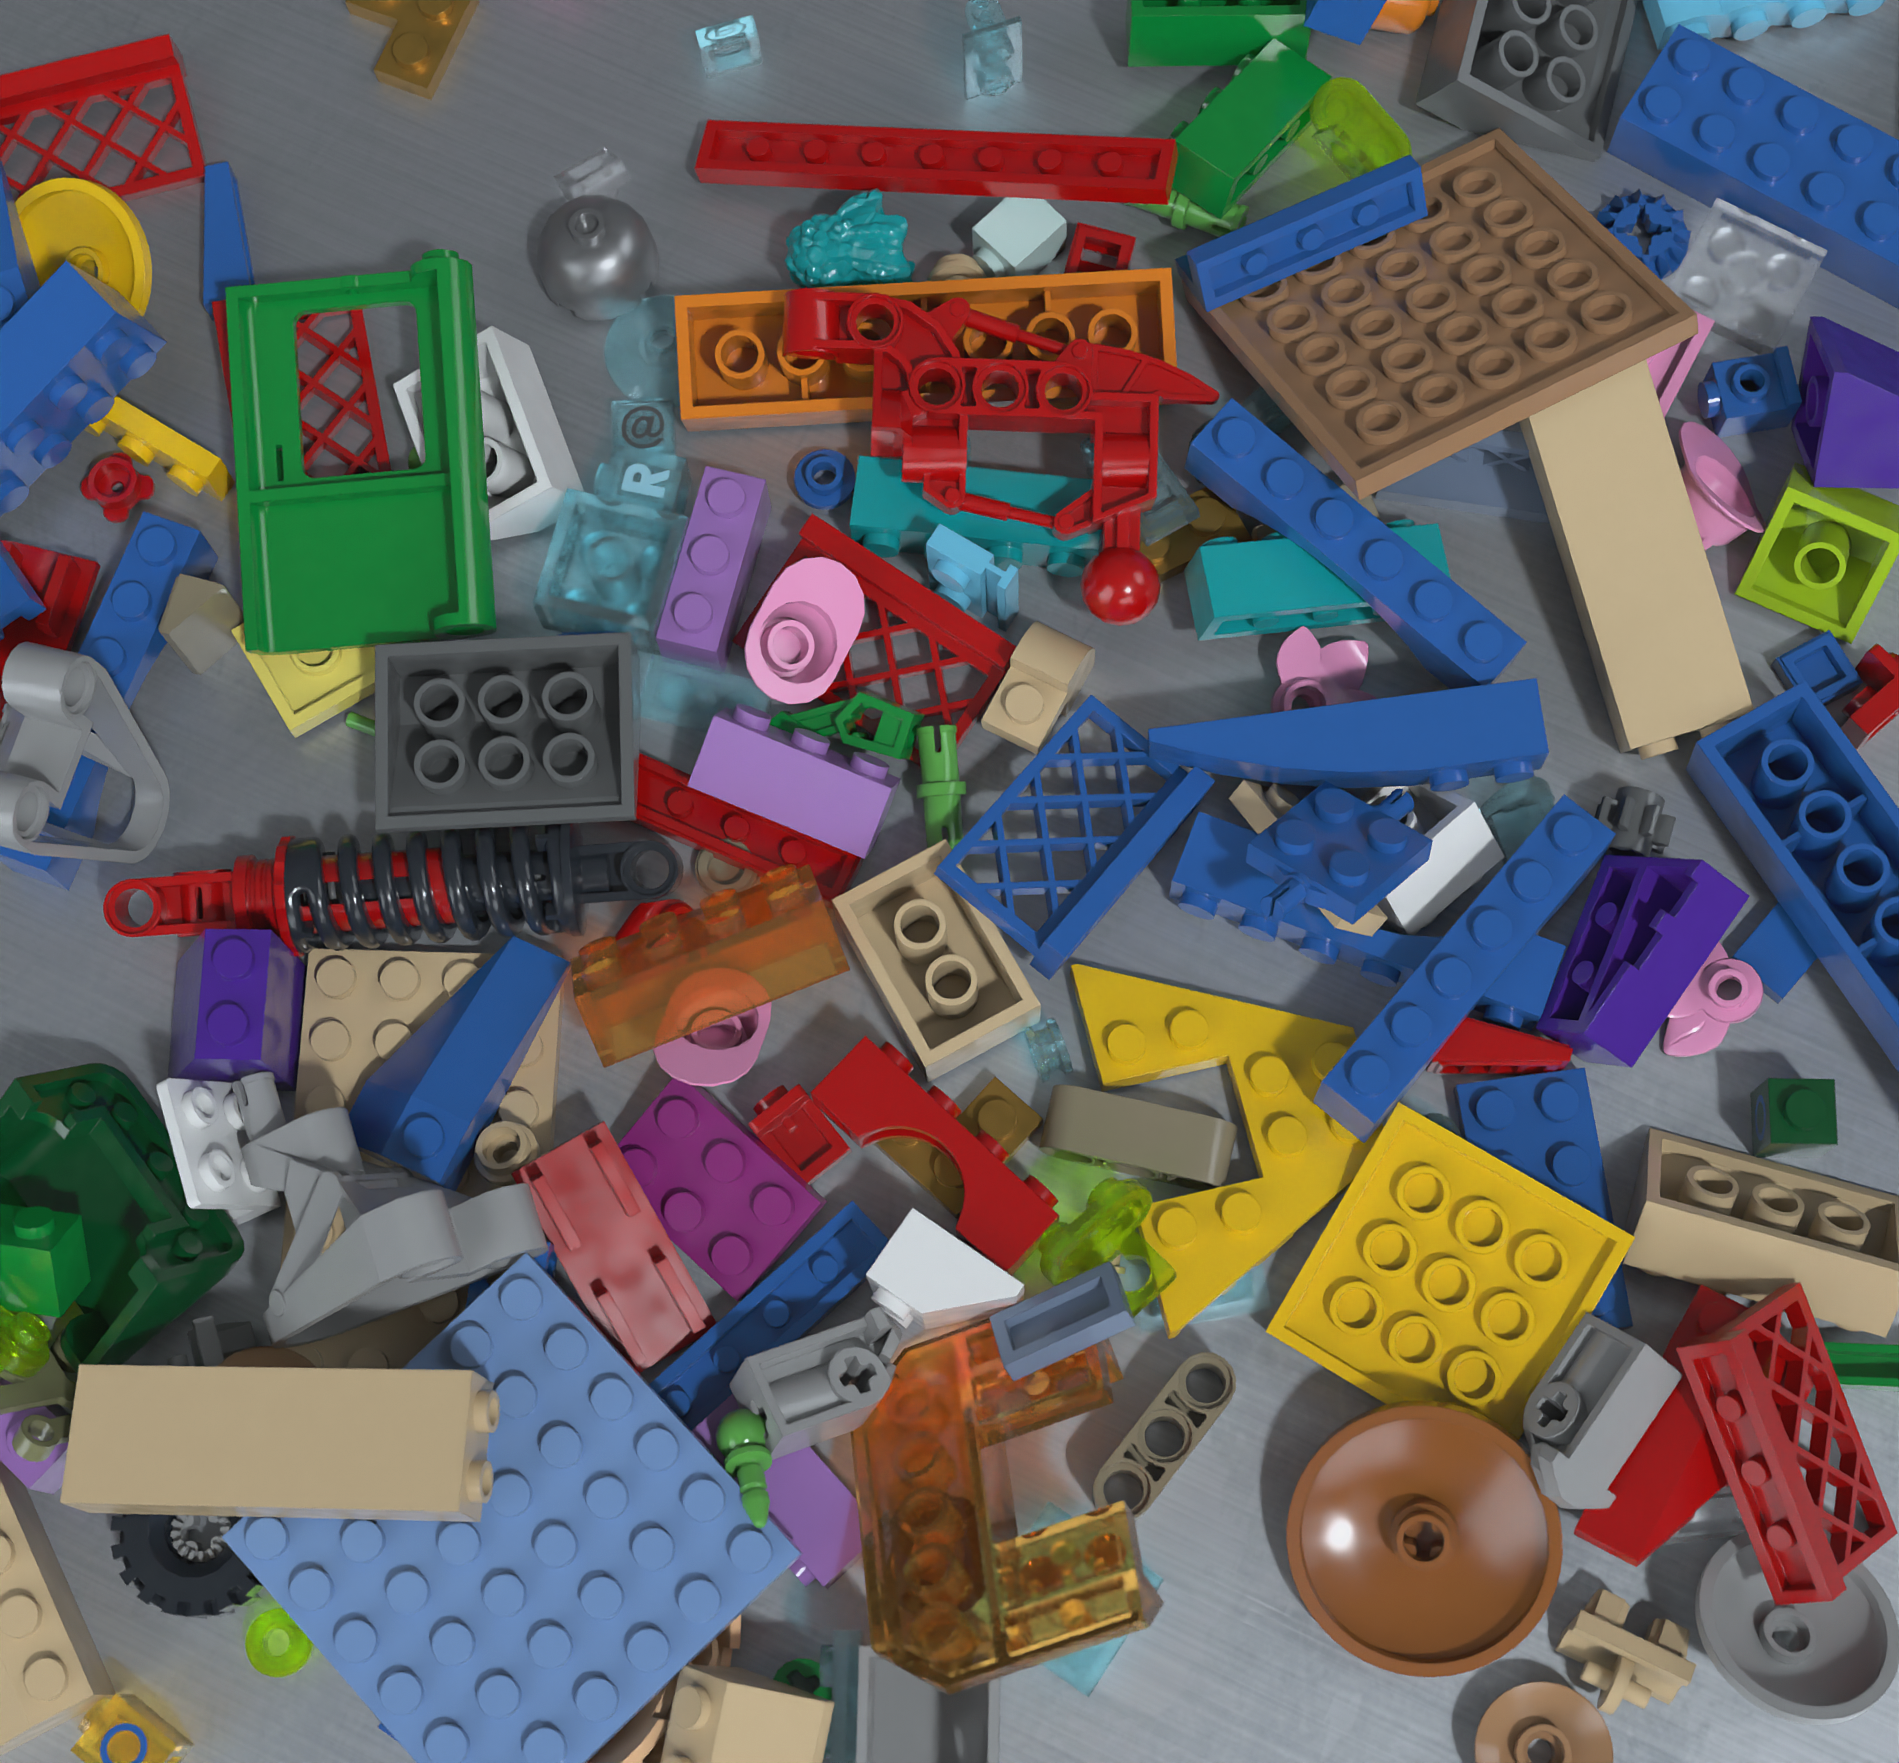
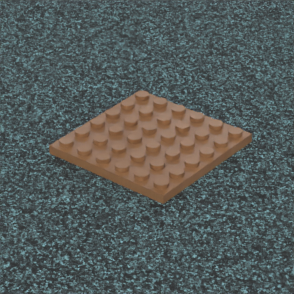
[1182,128,1698,500]

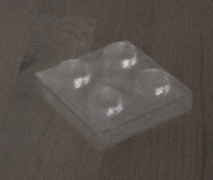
[1669,198,1827,355]

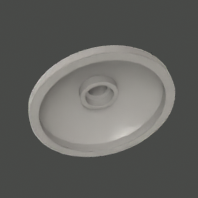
[1695,1531,1899,1725]

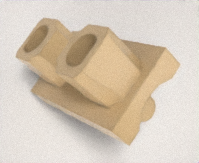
[1555,1589,1696,1715]

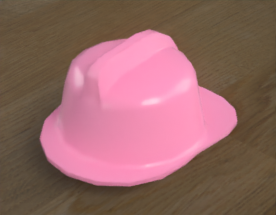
[1678,421,1767,550]
[744,557,865,705]
[653,966,771,1087]

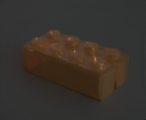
[570,864,850,1068]

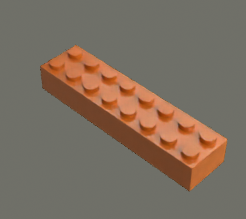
[674,267,1177,432]

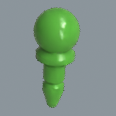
[716,1409,772,1528]

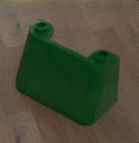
[0,1063,245,1375]

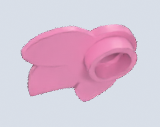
[1271,626,1378,713]
[1663,942,1764,1057]

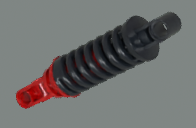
[103,823,684,957]

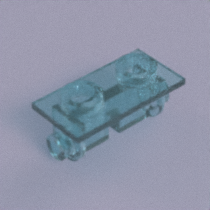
[962,0,1022,101]

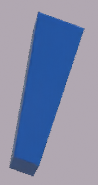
[203,161,256,321]

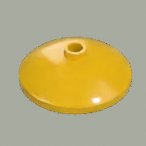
[15,178,152,316]

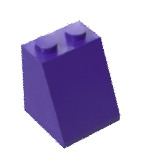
[1791,316,1899,489]
[167,929,306,1091]

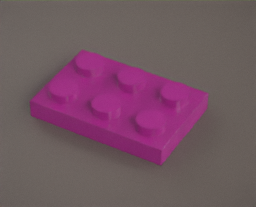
[617,1078,827,1302]

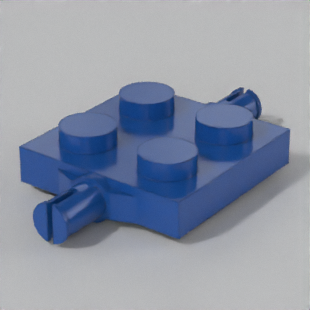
[1245,781,1433,925]

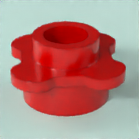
[81,453,155,523]

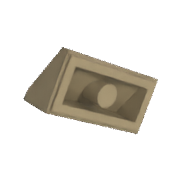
[158,574,244,675]

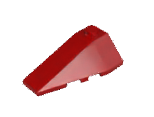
[1574,1285,1814,1567]

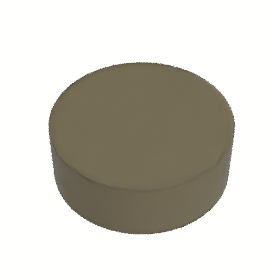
[695,839,759,902]

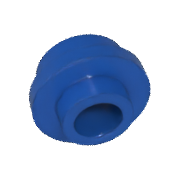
[794,449,856,510]

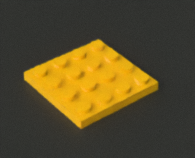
[1265,1102,1635,1440]

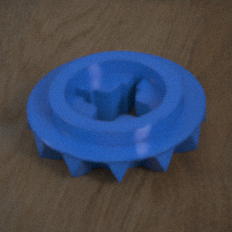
[1596,188,1691,280]

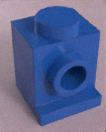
[1697,345,1802,438]

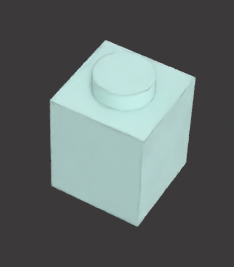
[972,197,1067,278]

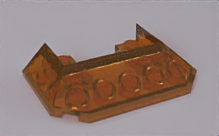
[850,1318,1165,1695]

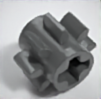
[1594,786,1676,857]

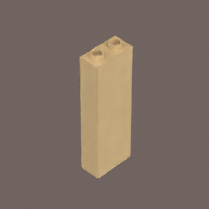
[1519,360,1754,760]
[60,1365,500,1522]

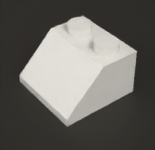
[1359,784,1505,935]
[866,1208,1024,1330]

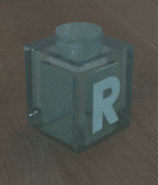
[593,443,693,537]

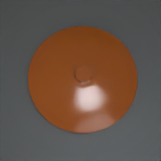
[1286,1400,1563,1677]

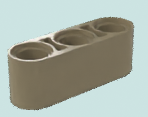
[1039,1084,1237,1191]
[1092,1352,1236,1525]

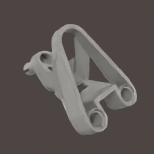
[0,641,170,864]
[231,1072,549,1349]

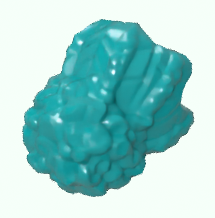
[784,188,916,288]

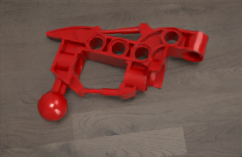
[782,288,1220,626]

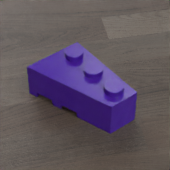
[1536,855,1750,1068]

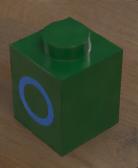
[1750,1078,1838,1158]

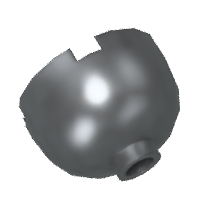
[537,195,659,321]

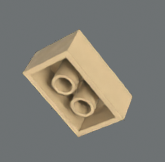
[832,839,1041,1083]

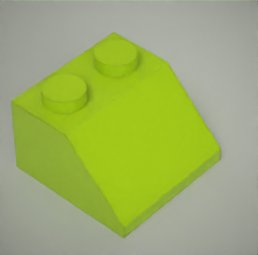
[1735,462,1899,644]

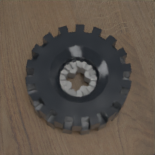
[110,1514,264,1619]

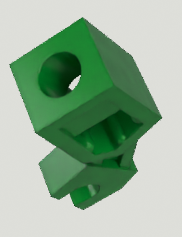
[769,692,925,759]

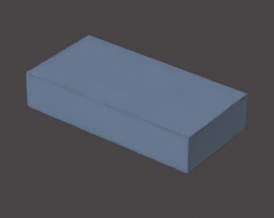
[989,1261,1136,1381]

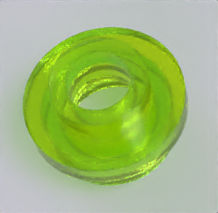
[245,1608,314,1678]

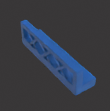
[1175,154,1428,312]

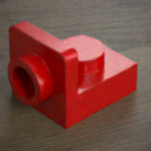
[1841,643,1899,751]

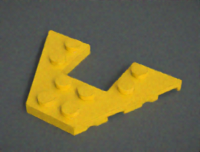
[1070,964,1384,1339]

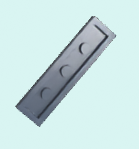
[1375,430,1550,524]

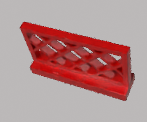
[0,34,207,202]
[212,300,392,478]
[732,513,1017,767]
[1676,1282,1898,1605]

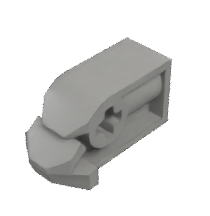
[729,1306,903,1460]
[1523,1312,1683,1509]

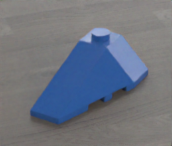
[349,936,572,1192]

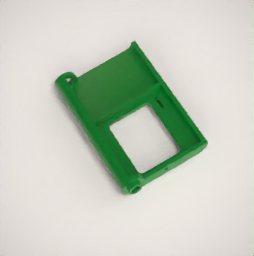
[225,249,497,655]

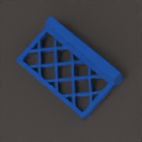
[934,695,1215,981]

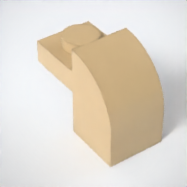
[981,621,1095,754]

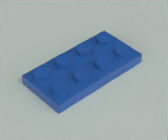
[1453,1067,1633,1330]

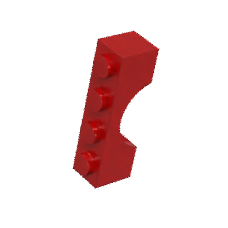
[810,1035,1060,1276]

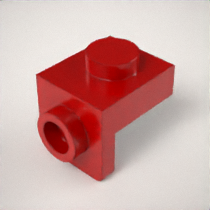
[748,1084,852,1185]

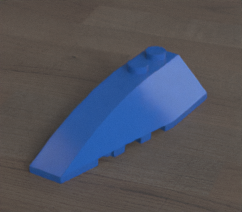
[1148,678,1549,792]

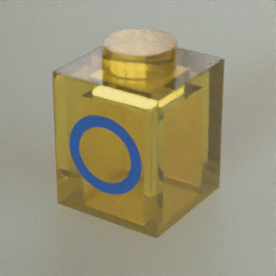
[71,1694,195,1763]

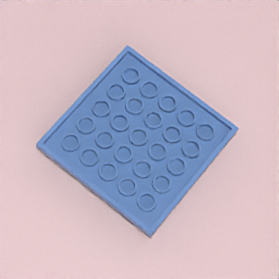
[222,1252,803,1763]

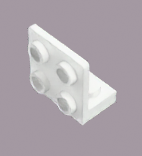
[156,1078,281,1226]

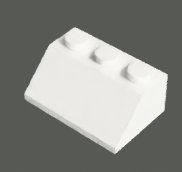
[393,326,589,541]

